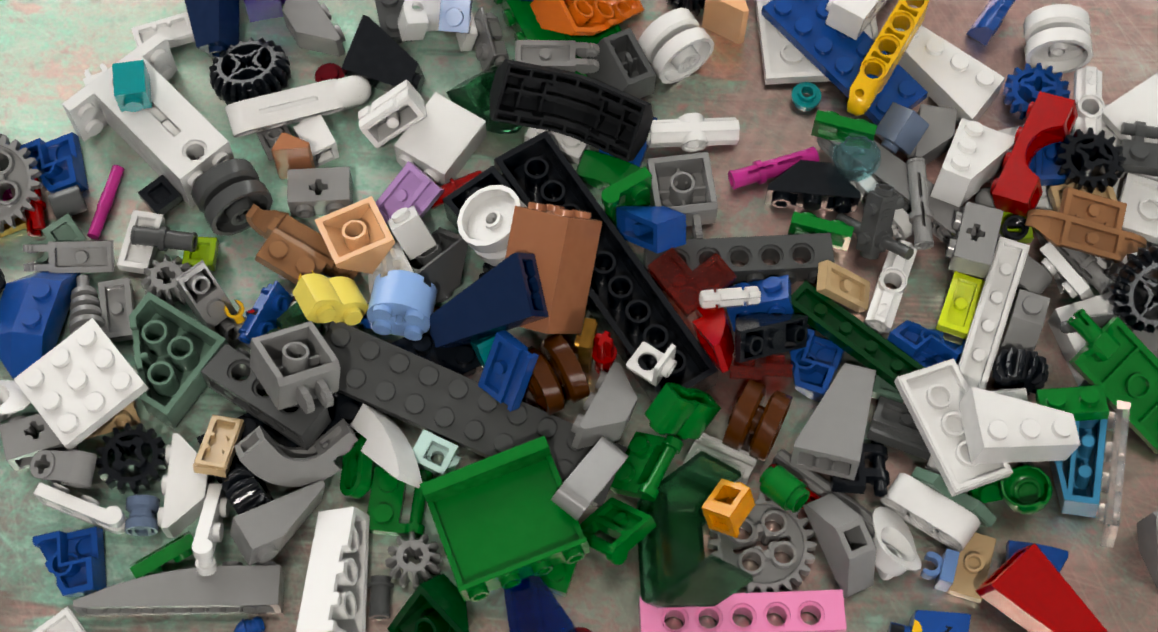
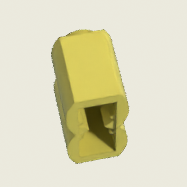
[292,273,369,326]

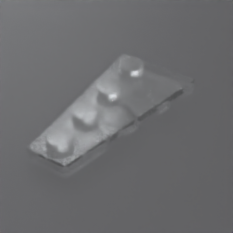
[1097,400,1131,548]

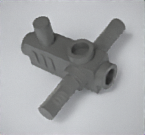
[835,183,914,260]

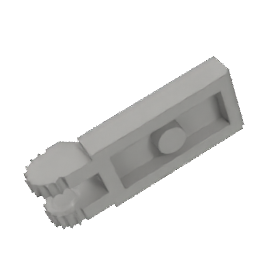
[515,40,600,74]
[23,240,114,273]

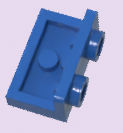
[726,275,795,332]

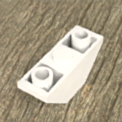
[157,433,214,538]

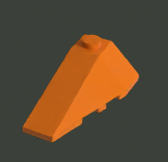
[530,0,644,36]

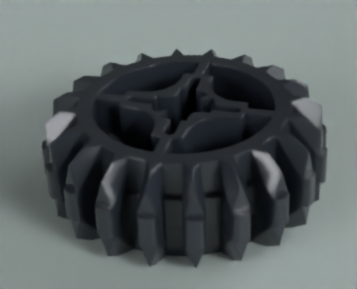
[209,37,291,105]
[1107,245,1158,333]

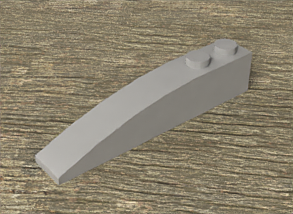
[72,561,285,616]

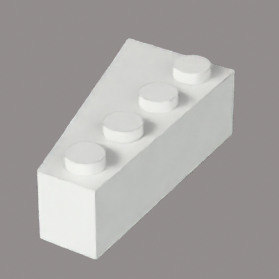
[296,507,370,632]

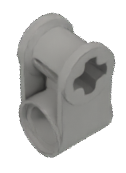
[30,450,97,489]

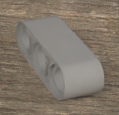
[551,436,629,521]

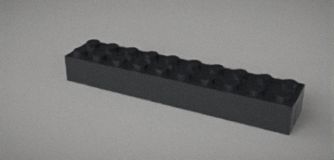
[494,131,719,402]

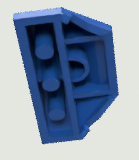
[0,271,81,379]

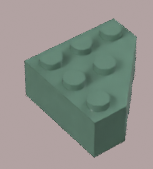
[129,291,228,429]

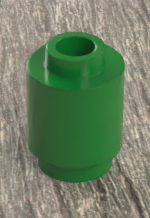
[759,465,810,513]

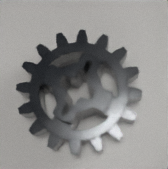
[1055,127,1126,193]
[96,423,167,494]

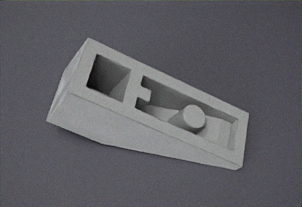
[230,480,326,566]

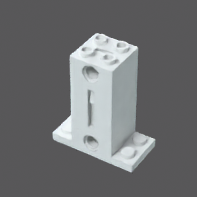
[62,31,234,208]

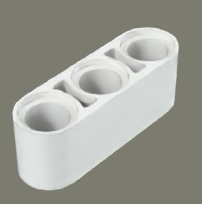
[881,473,981,552]

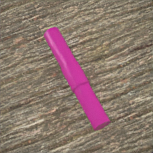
[87,165,124,240]

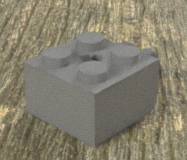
[647,152,718,239]
[250,321,341,414]

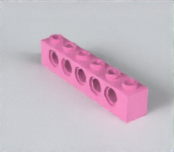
[638,590,847,632]

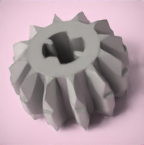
[141,254,192,307]
[385,531,443,590]

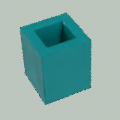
[112,60,152,112]

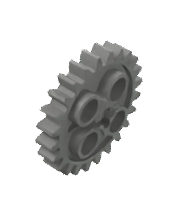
[0,134,43,233]
[707,492,817,593]

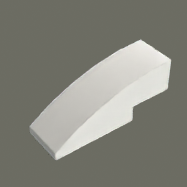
[350,404,422,488]

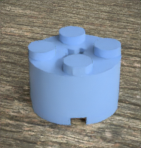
[367,270,437,341]

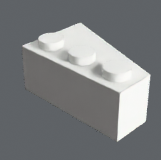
[930,118,1015,207]
[959,386,1081,464]

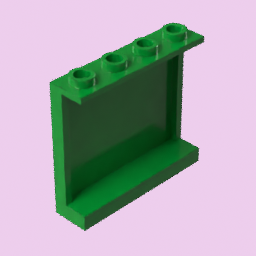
[420,435,590,602]

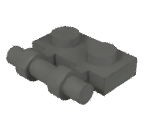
[1119,121,1158,176]

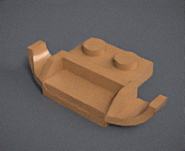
[1025,187,1147,263]
[245,204,358,285]

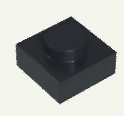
[138,174,183,215]

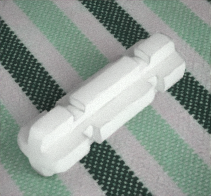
[699,286,761,309]

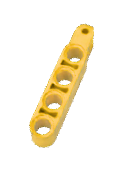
[846,0,929,116]

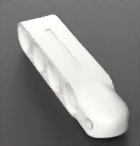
[225,75,372,137]

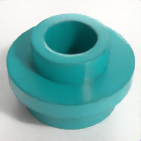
[791,82,822,111]

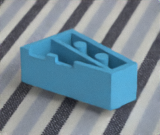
[1049,419,1107,518]

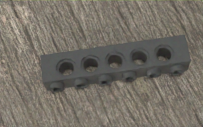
[643,233,835,291]

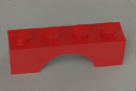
[990,91,1078,217]

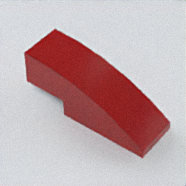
[692,302,734,373]

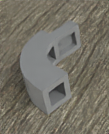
[234,418,358,487]

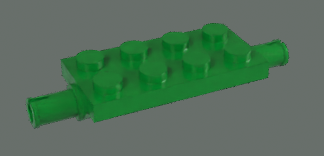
[1067,309,1158,455]

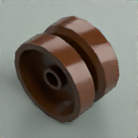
[527,334,590,416]
[722,379,793,462]

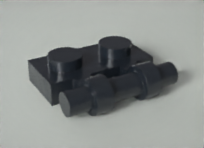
[830,440,890,497]

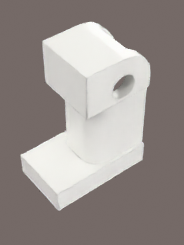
[398,0,478,51]

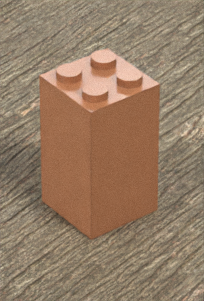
[505,201,603,334]

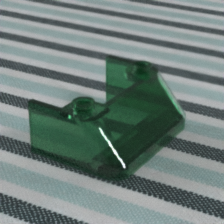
[636,451,753,608]

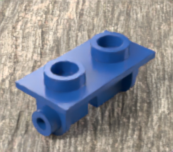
[238,281,294,344]

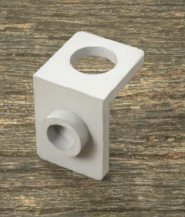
[626,342,677,387]

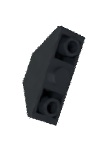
[765,160,861,213]
[734,313,808,363]

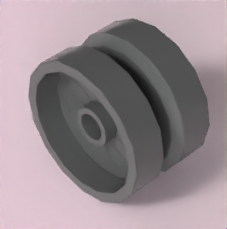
[191,159,273,236]

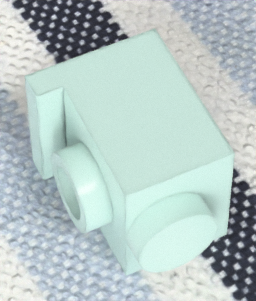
[413,429,462,477]

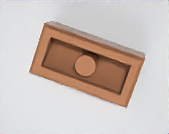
[271,132,315,179]

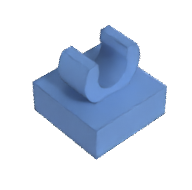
[920,548,960,592]

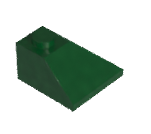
[387,573,469,632]

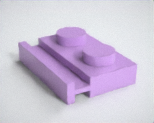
[375,161,444,224]

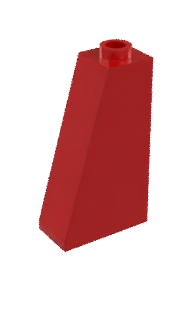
[975,543,1108,632]

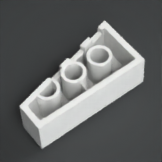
[885,25,1005,126]

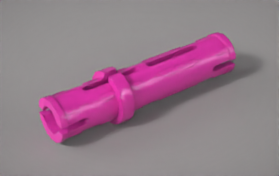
[728,146,819,190]

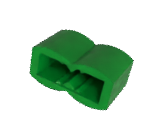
[644,382,721,440]

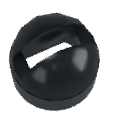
[1002,215,1029,241]

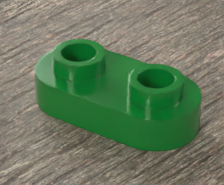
[340,433,373,499]

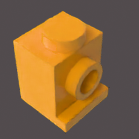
[701,478,755,538]

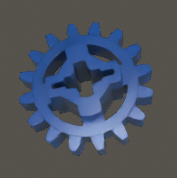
[1002,63,1070,120]

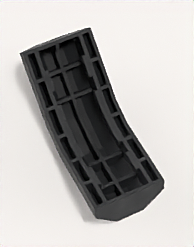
[490,59,653,162]

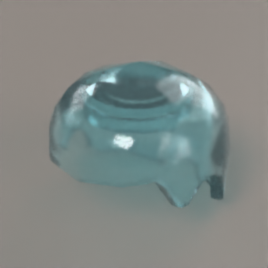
[832,136,881,182]

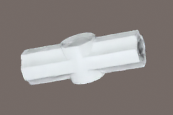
[1073,66,1105,135]
[646,113,740,152]
[864,239,918,333]

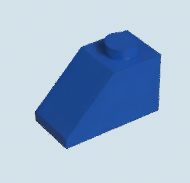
[616,206,687,254]

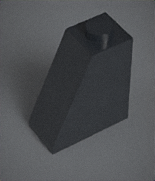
[341,15,424,92]

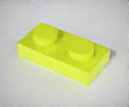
[935,271,985,340]

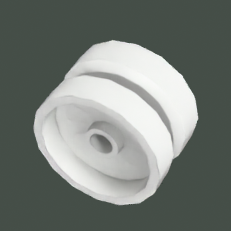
[1023,4,1093,74]
[638,8,714,84]
[457,185,527,266]

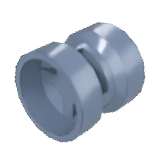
[124,494,160,536]

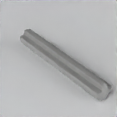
[772,449,875,538]

